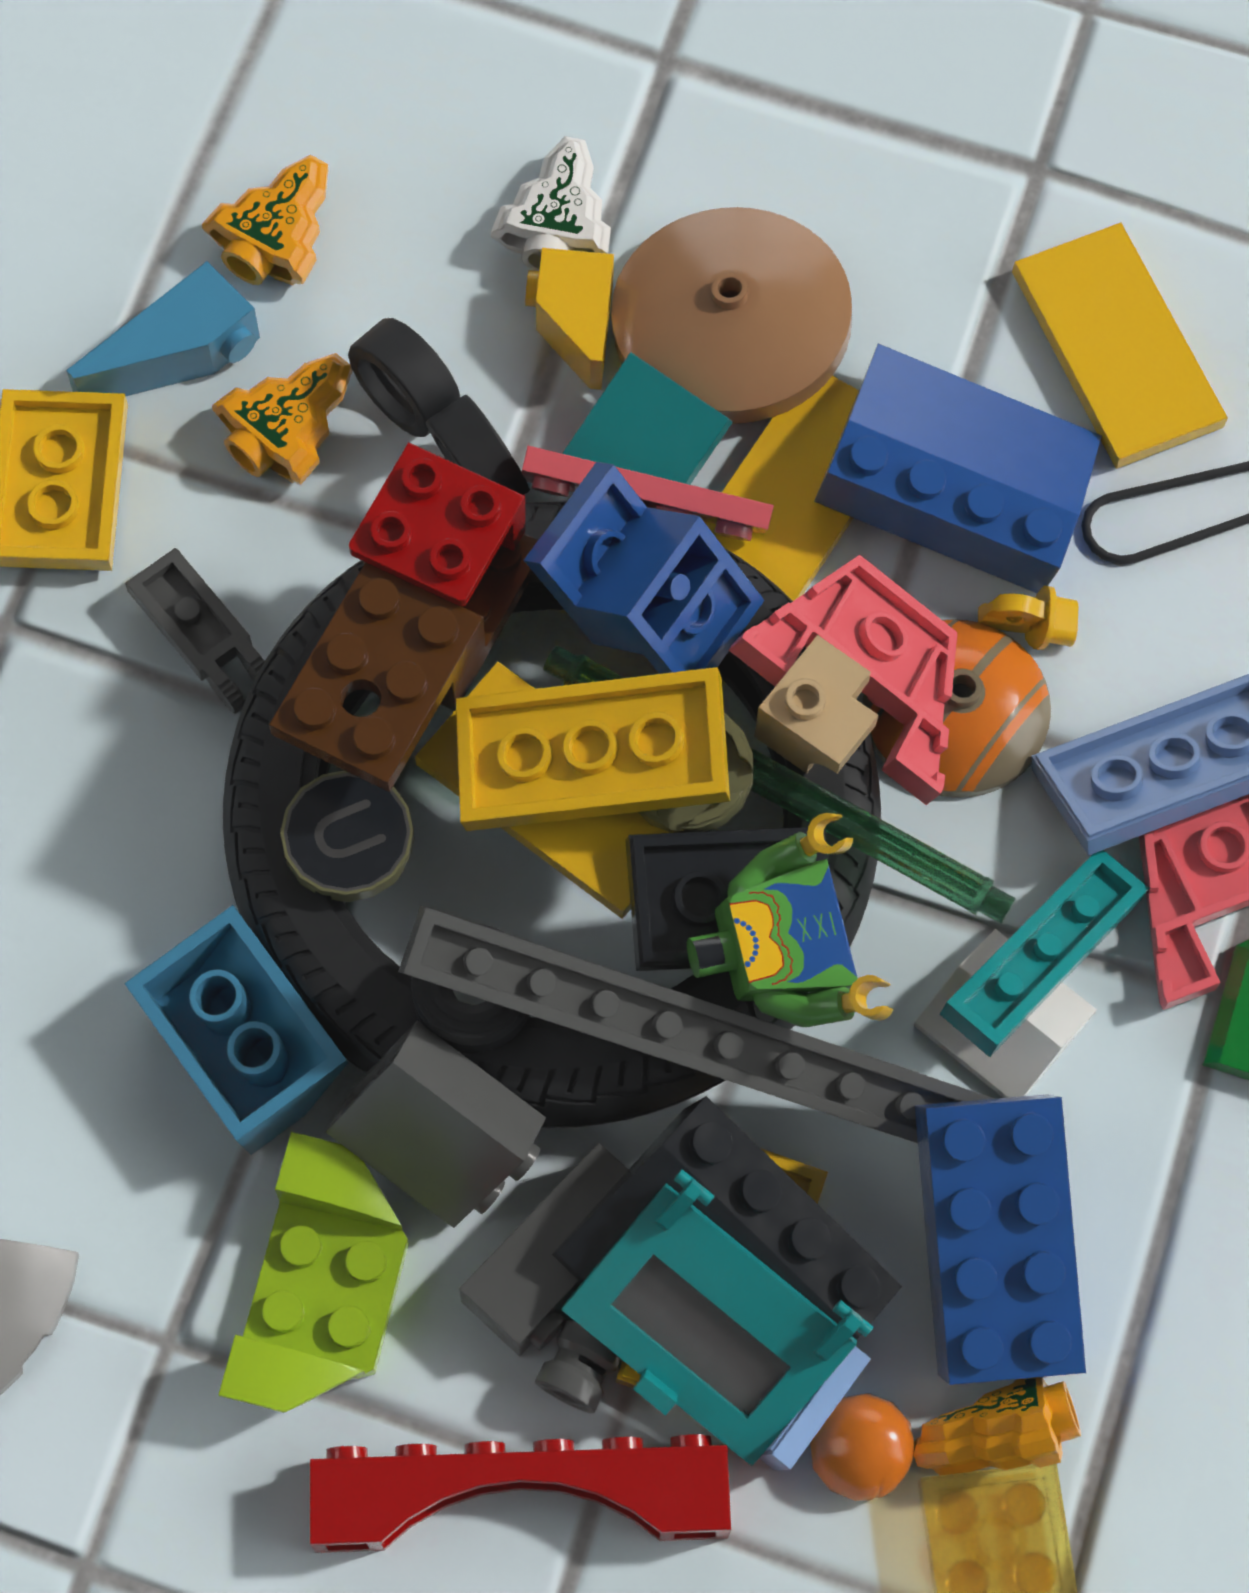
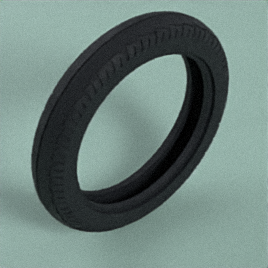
[223,502,881,1128]

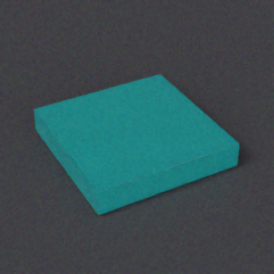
[562,352,733,485]

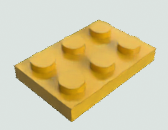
[0,389,128,571]

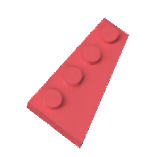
[522,445,774,541]

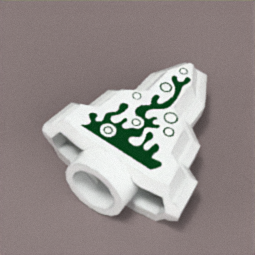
[491,136,611,271]

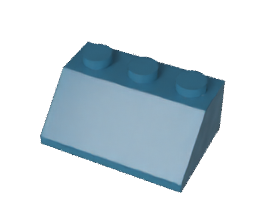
[124,905,348,1155]

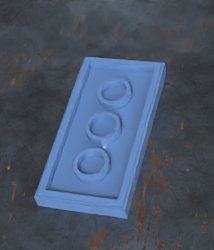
[1031,674,1249,856]

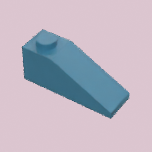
[66,261,260,396]

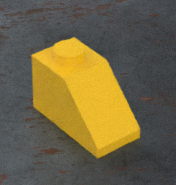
[525,248,614,390]

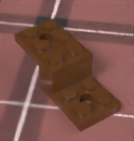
[269,533,538,792]

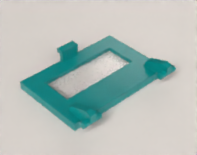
[561,1170,873,1466]

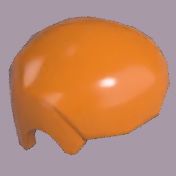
[810,1393,915,1501]

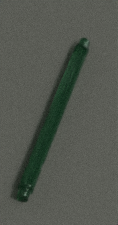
[543,645,1016,924]

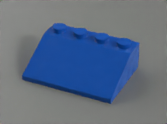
[814,343,1102,593]

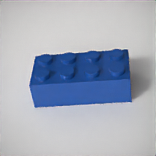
[915,1094,1086,1385]

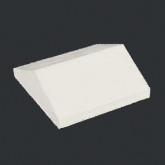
[914,929,1097,1098]

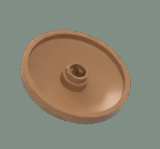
[611,207,852,424]

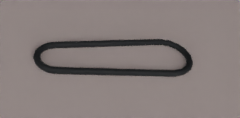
[1081,461,1249,565]

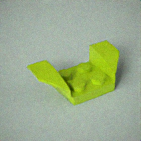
[218,1132,409,1413]

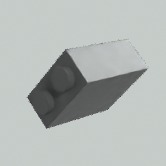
[325,1020,546,1228]

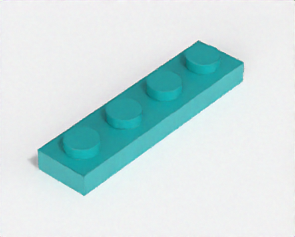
[939,850,1149,1057]

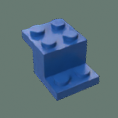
[524,462,765,674]

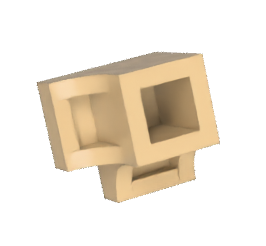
[754,635,878,774]

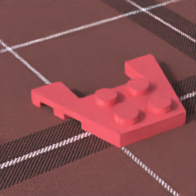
[729,555,957,805]
[1139,794,1249,1010]

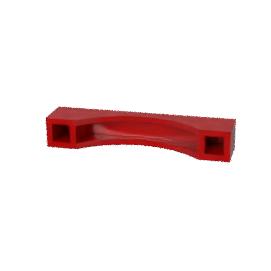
[310,1434,731,1553]

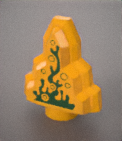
[202,155,329,285]
[212,353,352,485]
[913,1377,1081,1476]

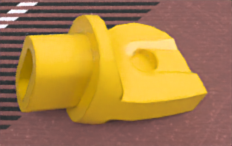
[978,585,1079,650]

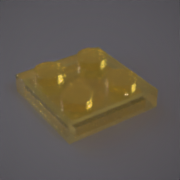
[918,1464,1078,1593]

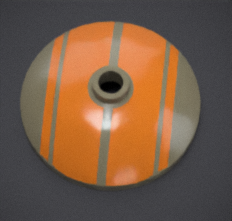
[863,619,1051,798]

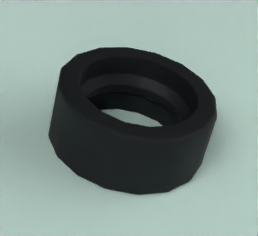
[348,318,460,437]
[426,395,530,495]

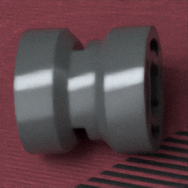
[535,1320,622,1413]

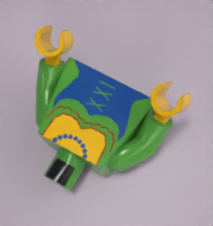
[687,813,893,1027]

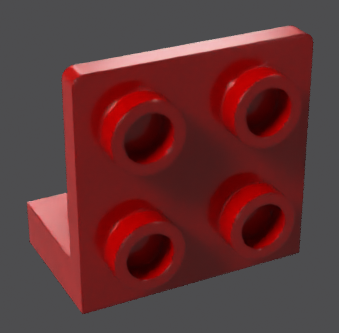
[349,442,526,606]

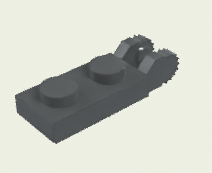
[125,548,265,714]

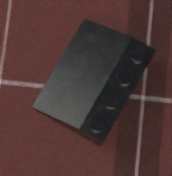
[552,1096,902,1417]

